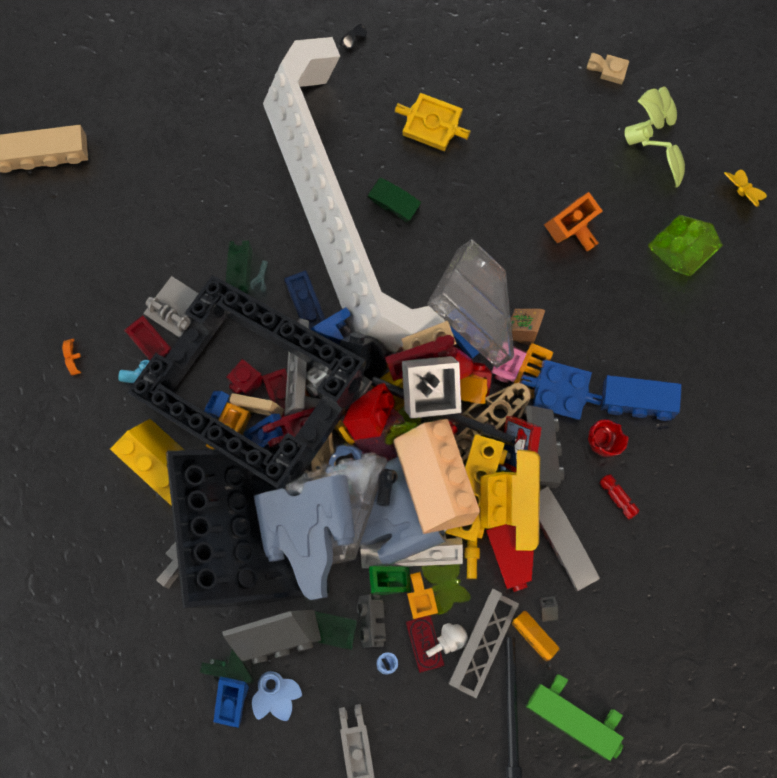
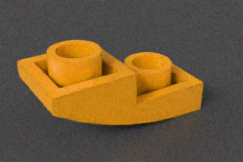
[460,374,487,404]

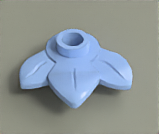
[252,671,302,721]

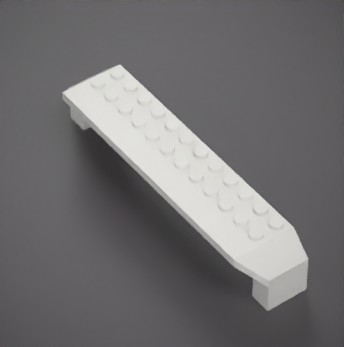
[263,37,451,354]

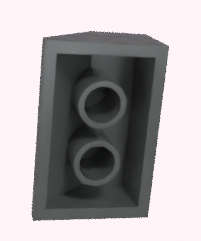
[521,406,564,489]
[222,610,321,664]

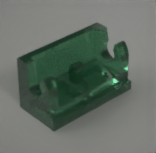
[225,240,252,294]
[306,609,358,650]

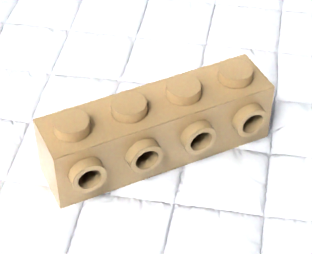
[0,125,88,173]

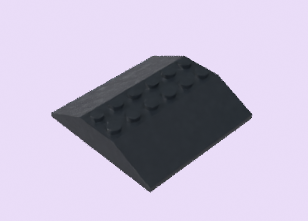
[166,447,329,609]

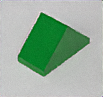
[369,566,411,595]

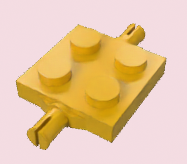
[395,93,471,151]

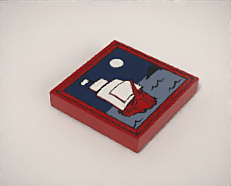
[499,416,542,473]

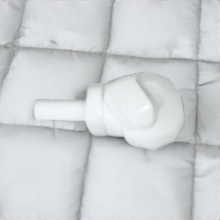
[426,623,468,657]

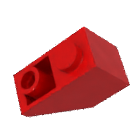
[343,383,395,440]

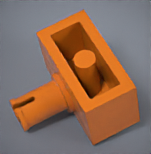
[544,192,602,252]

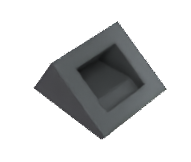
[539,596,558,622]

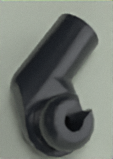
[377,469,398,507]

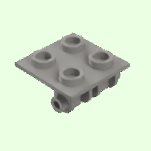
[143,276,199,338]

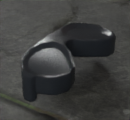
[339,24,367,49]

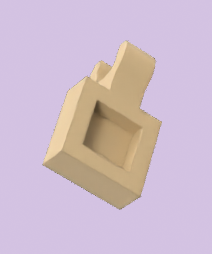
[587,53,629,85]

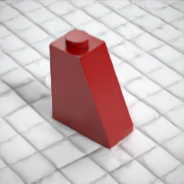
[486,524,534,592]

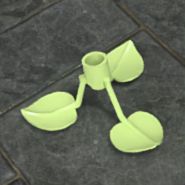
[625,86,685,188]

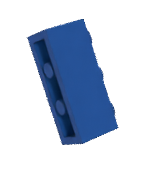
[601,375,681,421]

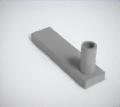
[285,319,321,416]

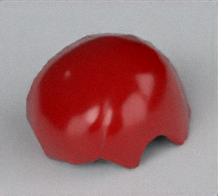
[588,419,629,457]

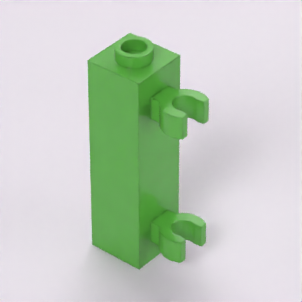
[525,674,624,761]

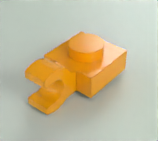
[407,572,438,619]

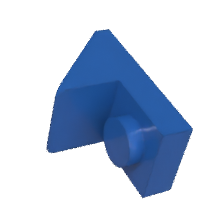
[311,307,351,345]
[243,414,284,448]
[213,676,249,728]

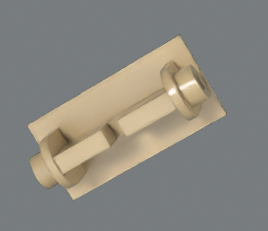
[401,321,456,351]

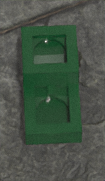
[367,177,421,222]

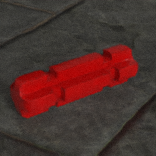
[600,474,639,519]

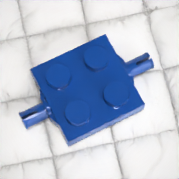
[520,360,602,420]

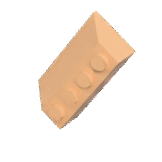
[393,419,480,534]

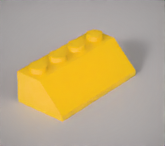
[110,419,184,506]

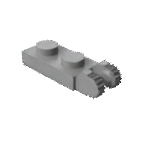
[339,704,375,778]

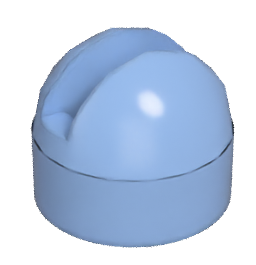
[376,652,398,675]

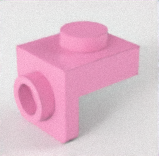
[492,343,527,383]

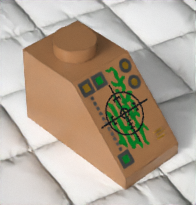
[503,309,545,346]

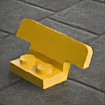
[481,450,540,551]

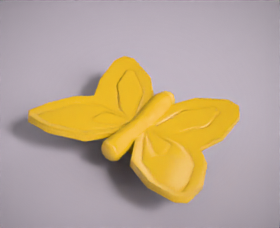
[724,170,767,207]

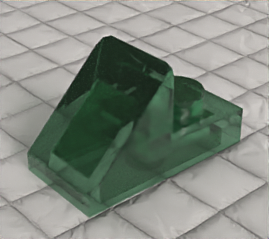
[200,649,255,684]

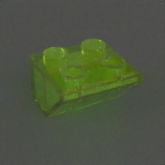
[648,215,723,276]

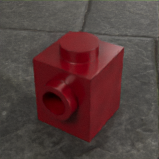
[226,359,264,397]

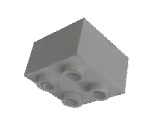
[402,356,461,418]

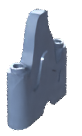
[331,457,446,564]
[254,474,355,600]

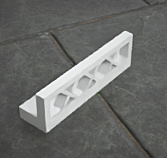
[360,529,463,568]

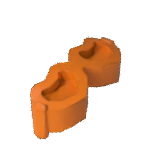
[62,338,81,376]

